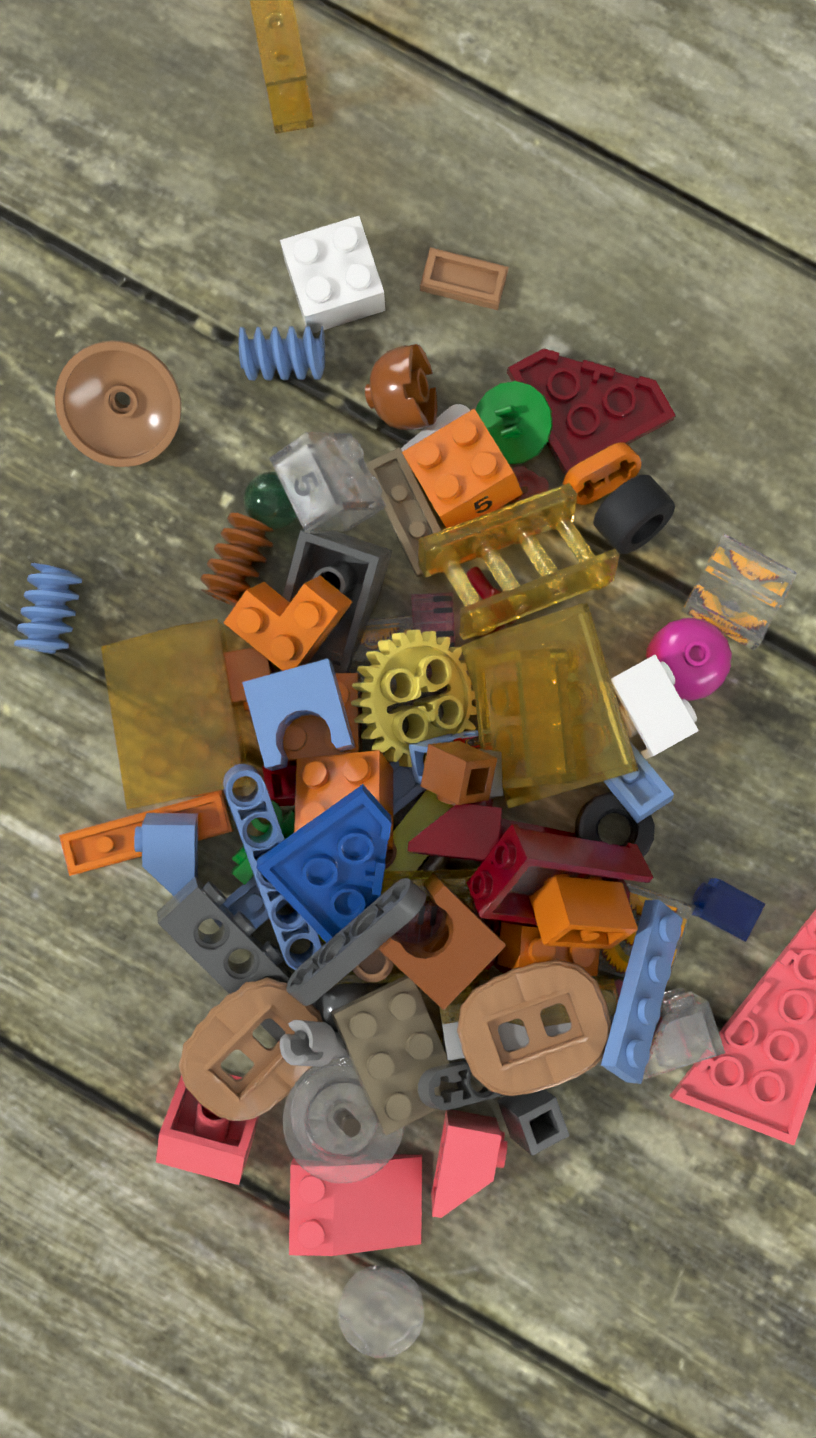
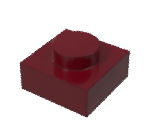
[262,761,297,806]

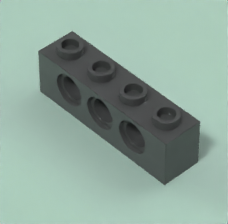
[157,876,317,1042]

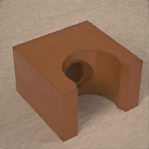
[379,873,506,1010]

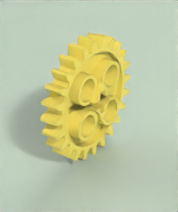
[351,630,482,767]

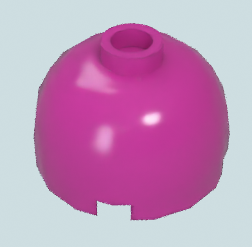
[646,618,732,701]

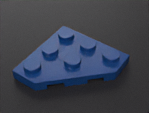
[256,784,392,943]

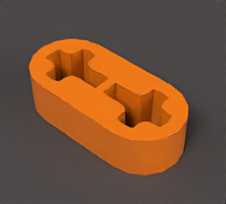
[563,443,641,505]

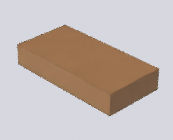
[420,247,509,310]

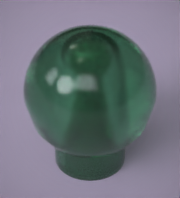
[244,471,313,529]

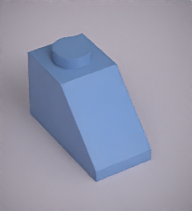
[134,813,198,896]

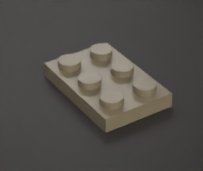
[330,975,458,1136]

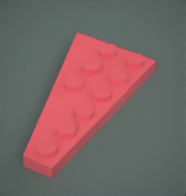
[669,909,816,1145]

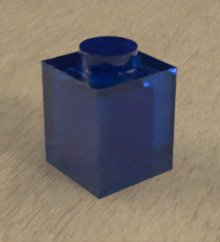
[692,878,765,942]

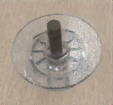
[283,1057,404,1183]

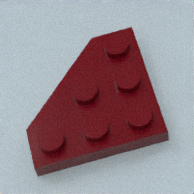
[507,348,676,475]

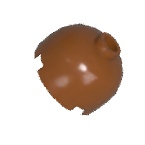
[365,344,438,430]

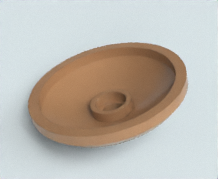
[55,340,182,467]

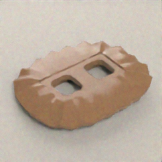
[457,959,612,1096]
[179,977,323,1121]

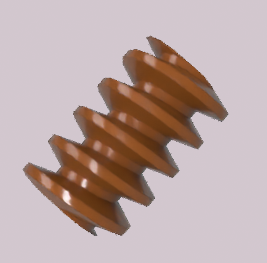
[200,513,274,606]

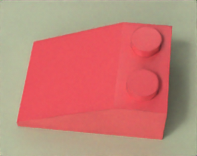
[289,1153,422,1256]

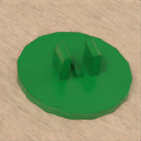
[476,381,553,465]

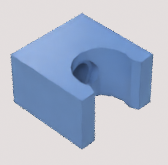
[242,658,356,771]

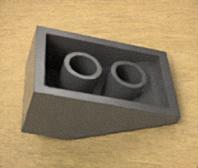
[283,524,393,673]

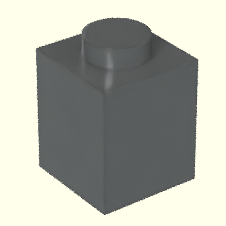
[497,1090,569,1156]

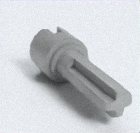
[280,1020,350,1067]

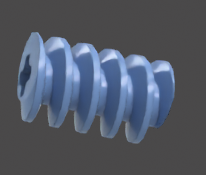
[239,326,325,381]
[14,563,83,654]

